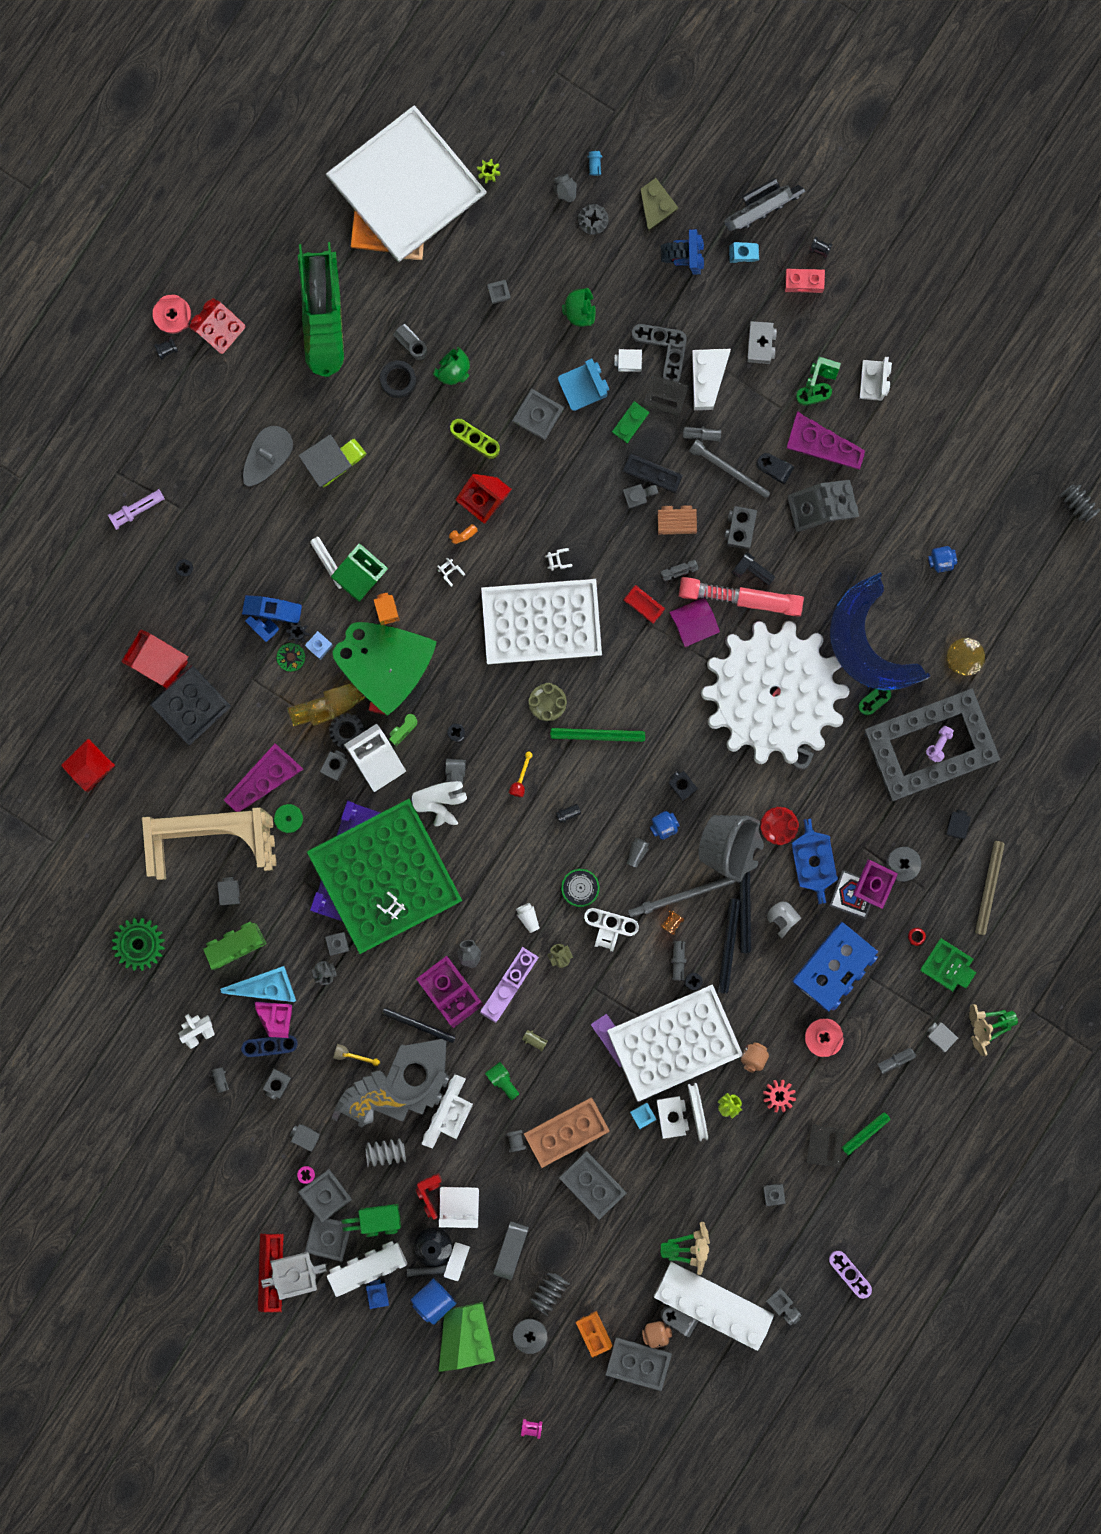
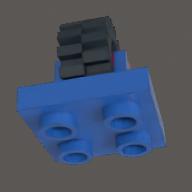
[661,229,704,275]

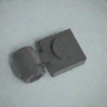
[766,1288,802,1326]

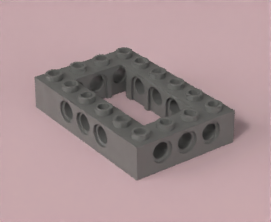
[863,688,1000,802]

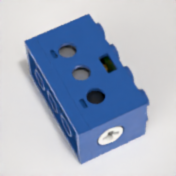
[791,922,878,1011]

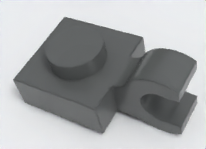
[623,484,658,509]

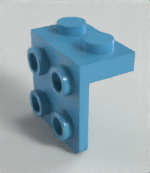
[558,359,609,411]

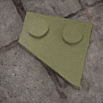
[640,178,678,231]

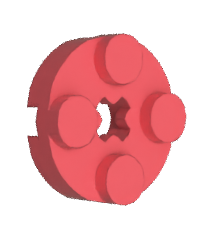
[153,295,191,334]
[805,1019,844,1057]

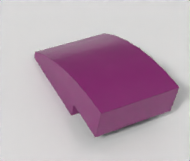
[416,956,484,1028]

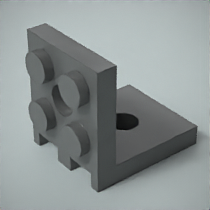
[787,480,859,532]

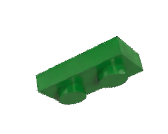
[612,401,650,444]

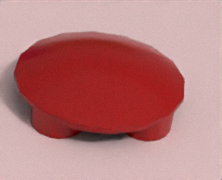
[760,807,799,845]

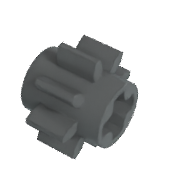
[312,961,337,985]

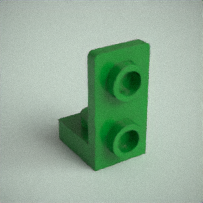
[805,357,841,397]

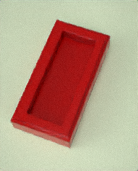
[624,585,665,624]

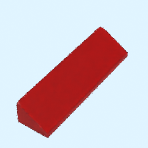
[258,1234,283,1312]

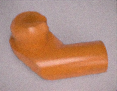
[449,524,478,544]

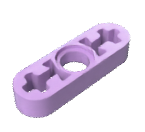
[829,1251,872,1299]

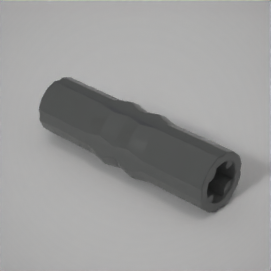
[309,256,326,314]

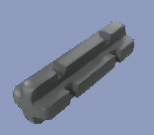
[661,560,698,581]

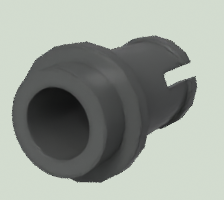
[211,1067,229,1093]

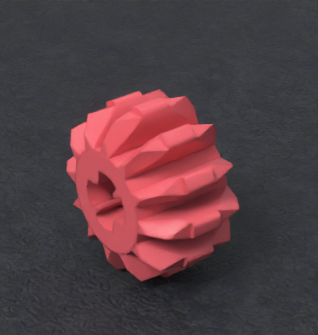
[763,1080,796,1112]

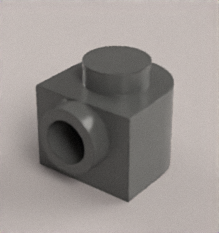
[792,745,814,770]

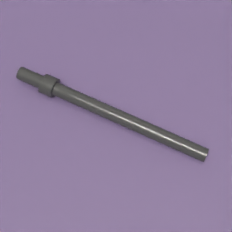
[628,877,736,917]

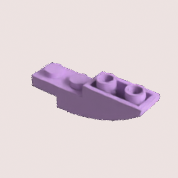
[480,947,539,1023]

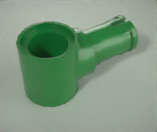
[485,1062,520,1100]

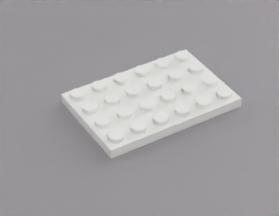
[481,579,602,664]
[607,985,742,1102]

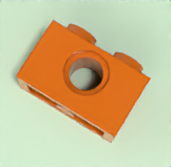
[374,593,400,625]

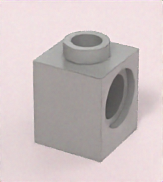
[927,1022,958,1052]

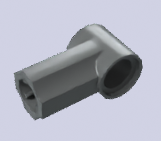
[393,324,428,360]
[445,759,466,795]

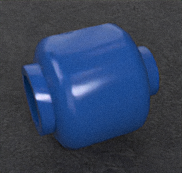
[928,546,957,573]
[650,811,680,840]

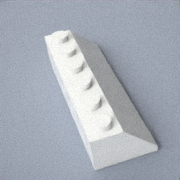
[654,1262,774,1351]

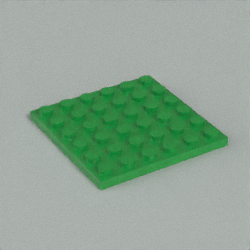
[307,799,462,954]

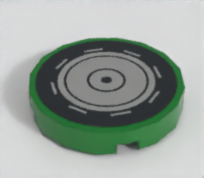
[561,869,600,907]

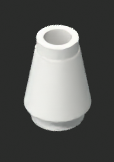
[516,903,540,933]

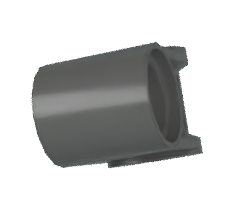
[661,1306,699,1337]

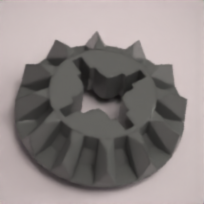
[578,204,608,235]

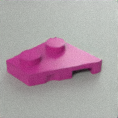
[255,1002,292,1038]

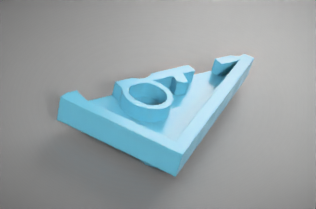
[220,966,296,1002]

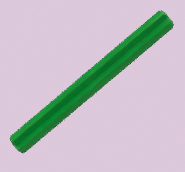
[550,728,645,742]

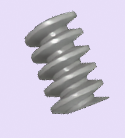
[365,1138,406,1167]

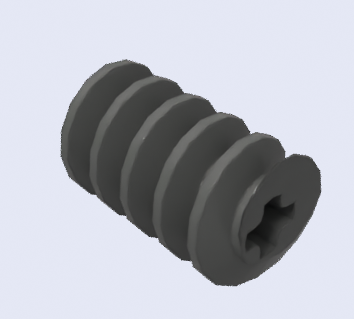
[1059,483,1100,525]
[530,1273,570,1316]

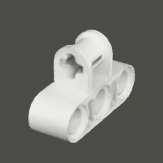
[584,908,639,952]

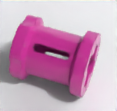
[521,1419,542,1439]

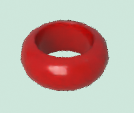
[908,928,926,946]

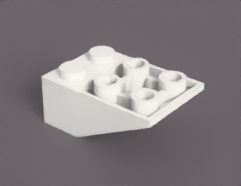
[344,724,406,792]

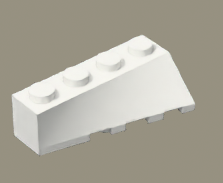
[327,1241,407,1297]

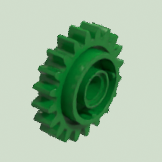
[112,918,165,971]

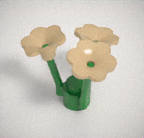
[969,1004,1018,1056]
[661,1222,710,1275]

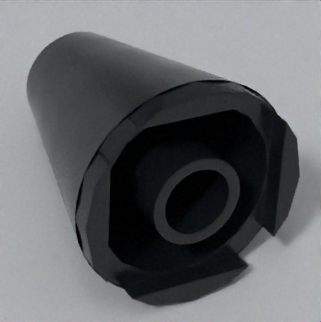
[414,1228,452,1267]

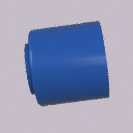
[411,1278,457,1325]

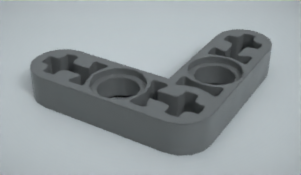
[632,324,687,386]

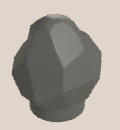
[553,173,577,202]
[457,940,481,968]

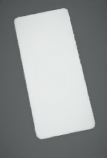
[444,1242,470,1281]

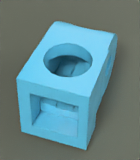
[729,242,759,263]

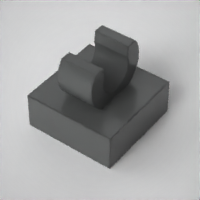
[487,280,511,304]

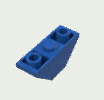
[242,595,302,624]

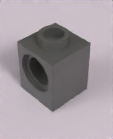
[320,750,348,781]
[218,877,240,906]
[325,932,350,956]
[263,1069,292,1100]
[290,1123,321,1152]
[762,1183,786,1206]

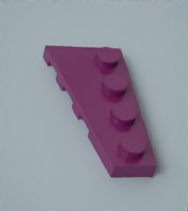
[786,411,865,470]
[224,744,304,812]

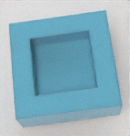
[630,1103,657,1129]

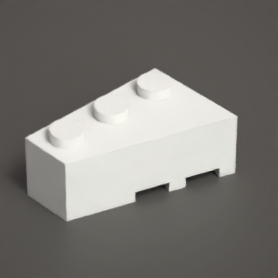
[692,349,731,410]

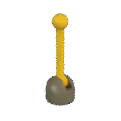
[333,1044,380,1066]

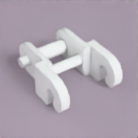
[545,548,572,571]
[437,558,465,586]
[376,892,405,919]

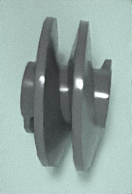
[886,847,921,881]
[513,1319,547,1354]

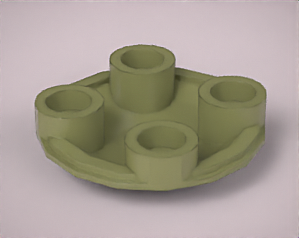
[528,683,567,721]

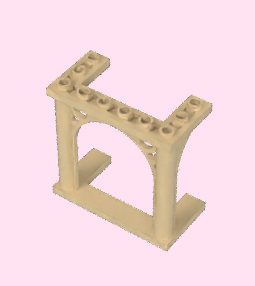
[142,808,276,880]

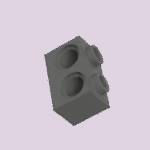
[724,506,757,550]

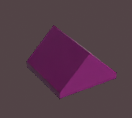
[669,597,720,647]
[853,859,898,909]

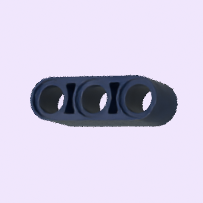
[241,1035,298,1057]

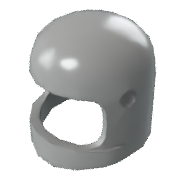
[767,901,802,938]

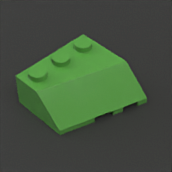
[203,922,267,970]
[439,1302,495,1372]

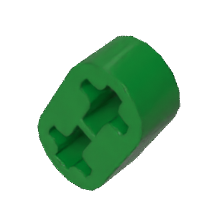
[796,383,832,406]
[858,686,891,716]

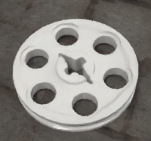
[688,1083,708,1141]

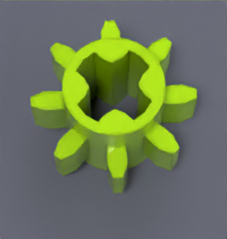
[477,159,500,184]
[718,1093,742,1118]

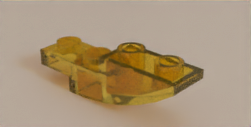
[288,683,365,726]

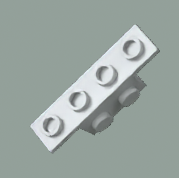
[422,1074,473,1149]

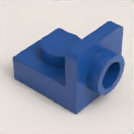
[245,616,279,642]
[366,1279,389,1309]

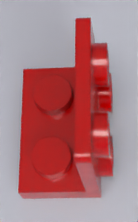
[415,1173,442,1220]

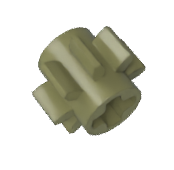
[547,944,573,968]

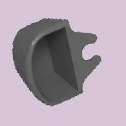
[699,815,764,882]

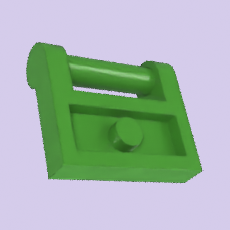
[389,714,418,747]

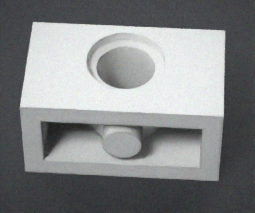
[657,1096,689,1139]

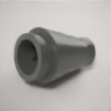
[627,838,649,868]

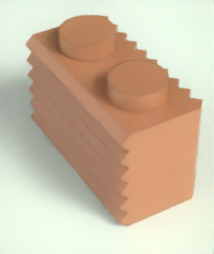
[658,506,697,535]

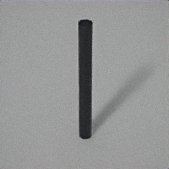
[382,1008,456,1043]

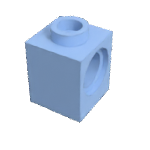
[305,631,333,660]

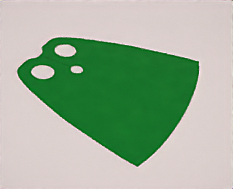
[333,622,437,716]

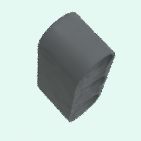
[493,1221,529,1281]

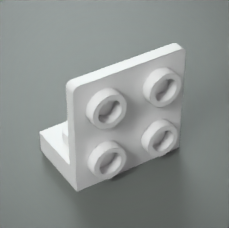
[859,357,892,401]
[439,1187,479,1228]

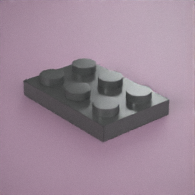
[559,1151,627,1220]
[606,1337,672,1391]

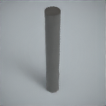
[407,1264,465,1277]

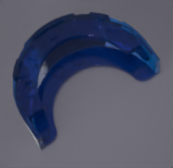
[830,572,930,690]

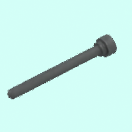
[689,439,770,497]

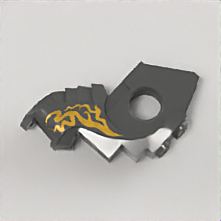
[332,1039,450,1128]

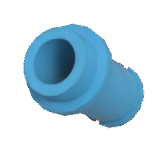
[587,151,602,176]

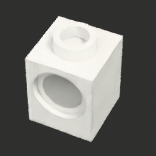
[615,349,642,372]

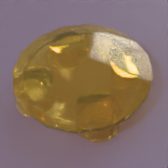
[947,638,985,676]

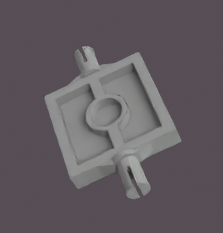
[261,1252,327,1300]

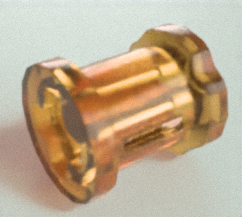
[660,910,685,935]

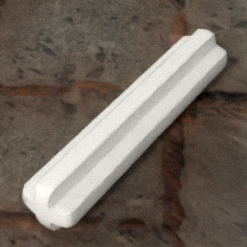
[310,537,342,589]

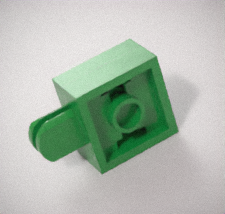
[341,1204,401,1237]

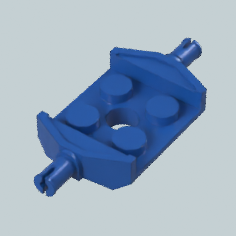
[792,819,838,904]

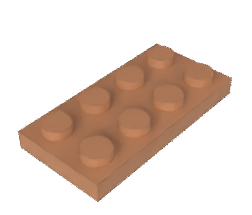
[524,1097,610,1168]

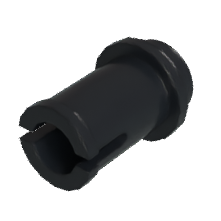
[556,803,581,823]

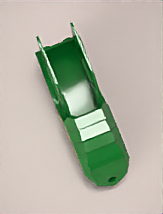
[298,242,344,377]

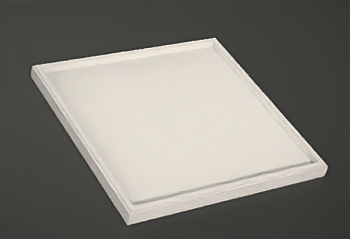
[326,105,487,263]

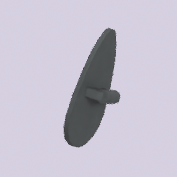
[243,426,293,487]

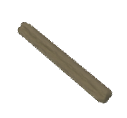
[975,841,1005,935]

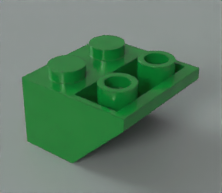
[331,543,388,602]

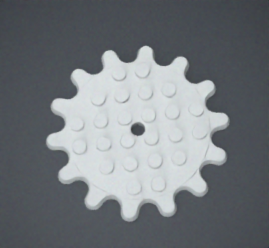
[701,621,849,764]

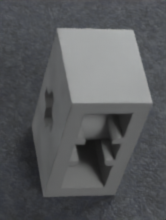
[747,321,777,364]

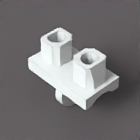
[178,1014,214,1049]

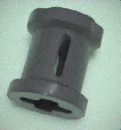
[506,1130,526,1152]

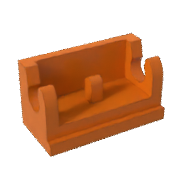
[576,1311,613,1357]

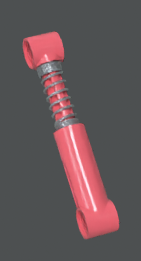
[678,577,804,617]

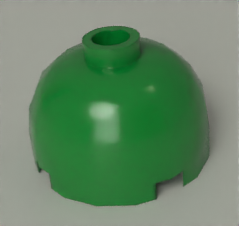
[562,288,596,327]
[433,347,470,385]

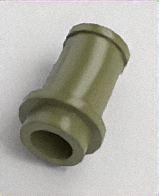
[522,1030,548,1051]

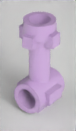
[926,726,954,762]

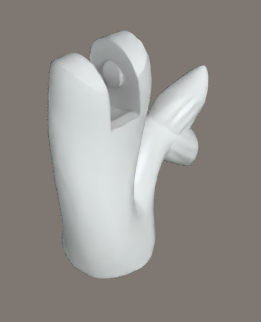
[412,781,467,826]

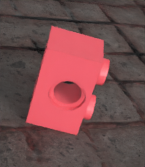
[785,269,825,293]

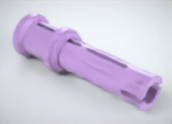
[108,489,165,530]

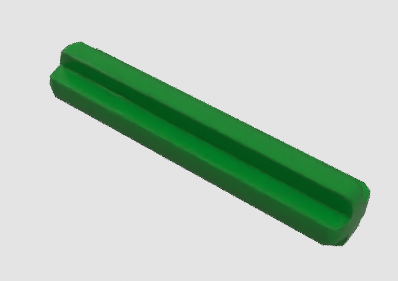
[842,1112,890,1155]

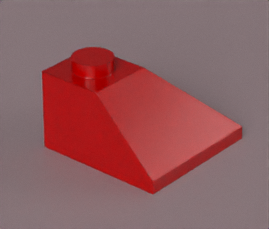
[455,474,512,524]
[61,739,115,792]

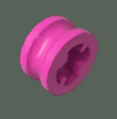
[297,1166,315,1184]

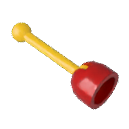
[508,752,533,798]

